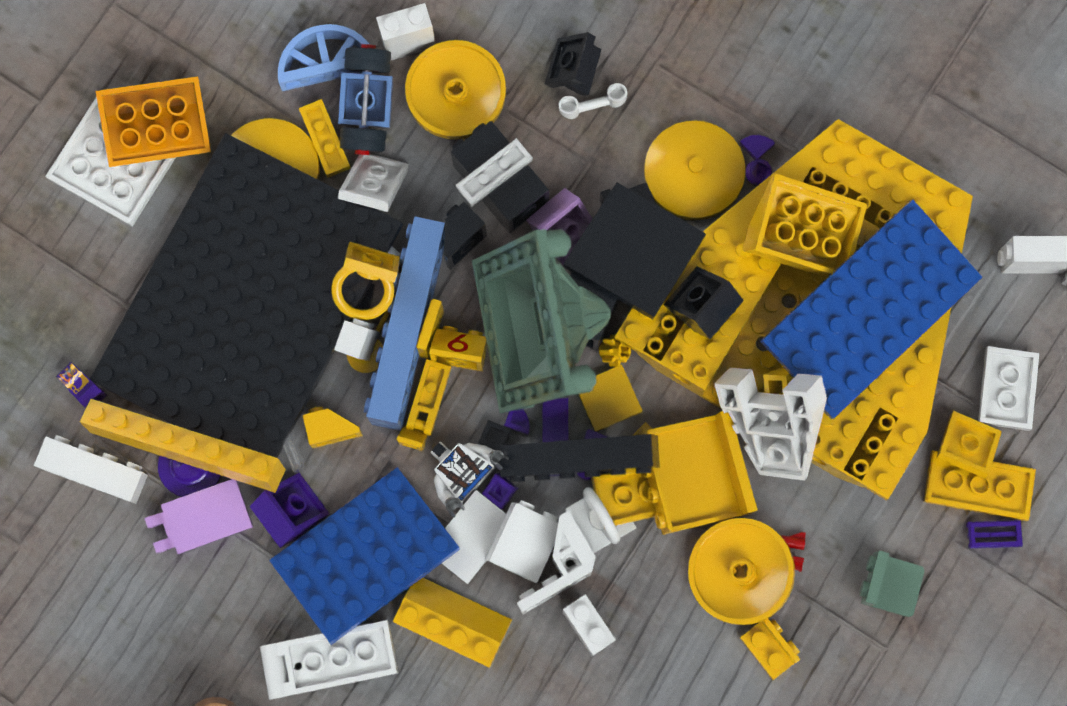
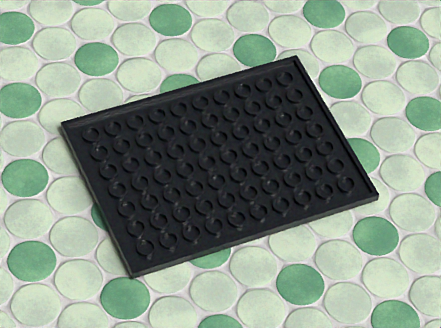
[90,133,403,458]

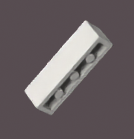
[34,435,148,504]

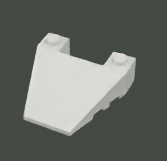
[714,368,827,481]

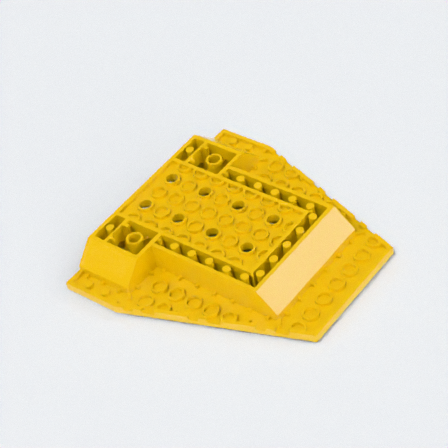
[614,119,973,501]

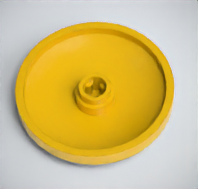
[405,40,506,140]
[231,118,320,180]
[644,121,746,220]
[688,518,795,625]

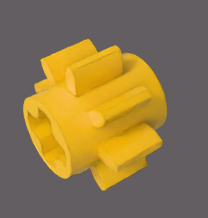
[599,334,631,367]

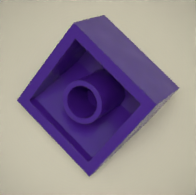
[249,473,330,548]

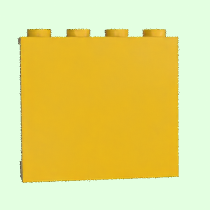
[635,411,758,535]

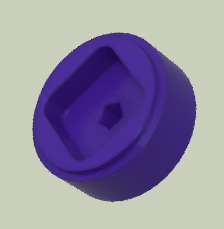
[745,159,772,185]

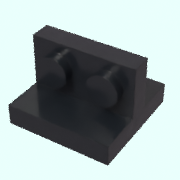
[545,32,602,96]

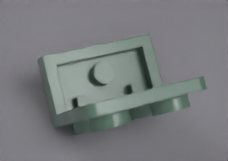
[859,550,924,617]

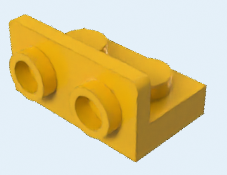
[740,618,800,680]

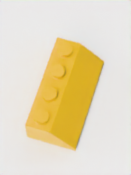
[393,578,512,668]

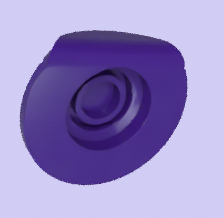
[158,456,221,497]

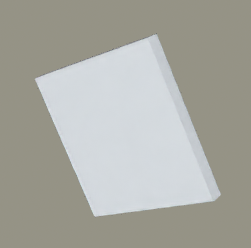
[45,97,176,227]

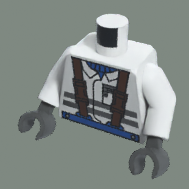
[430,442,509,518]

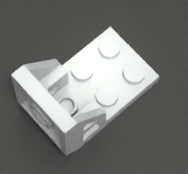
[517,511,596,614]

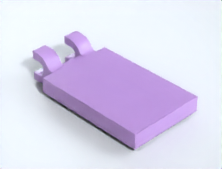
[144,479,253,554]

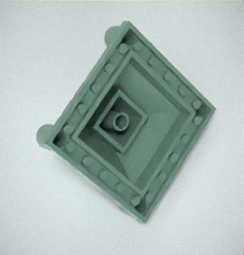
[472,229,611,413]

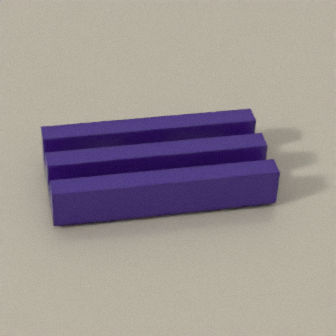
[966,520,1023,549]

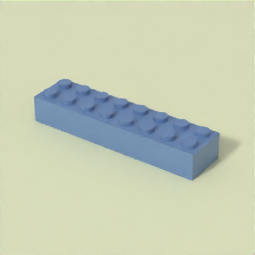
[364,216,445,431]

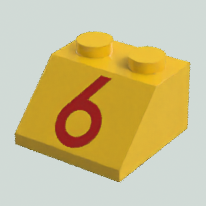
[429,326,487,372]

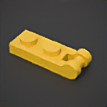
[406,359,452,436]

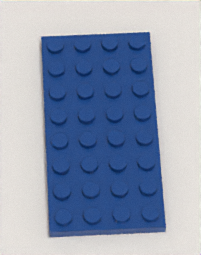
[760,200,983,419]

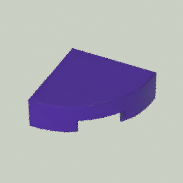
[739,135,775,160]
[504,409,530,435]

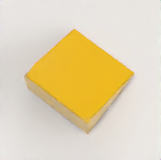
[397,426,428,451]

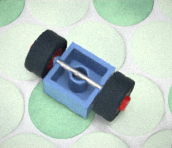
[338,44,393,155]

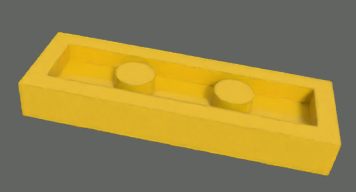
[299,99,351,178]

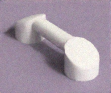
[559,83,627,119]

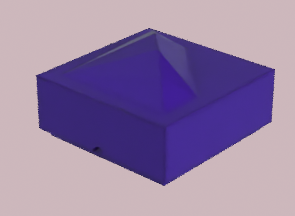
[481,472,518,510]

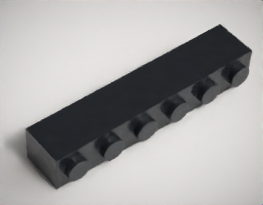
[499,434,660,482]

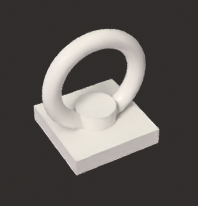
[565,487,636,553]

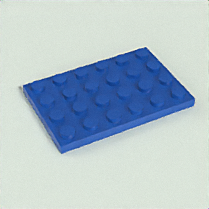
[269,467,460,645]

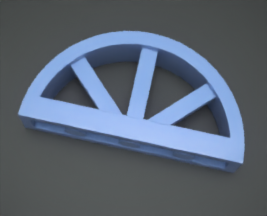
[278,24,370,91]

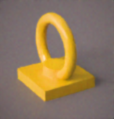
[331,242,400,320]

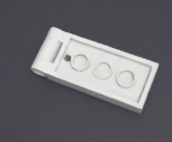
[260,620,399,700]

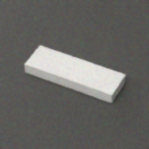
[455,138,533,207]

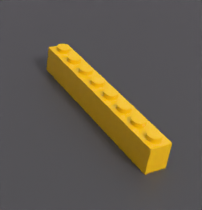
[80,399,286,493]

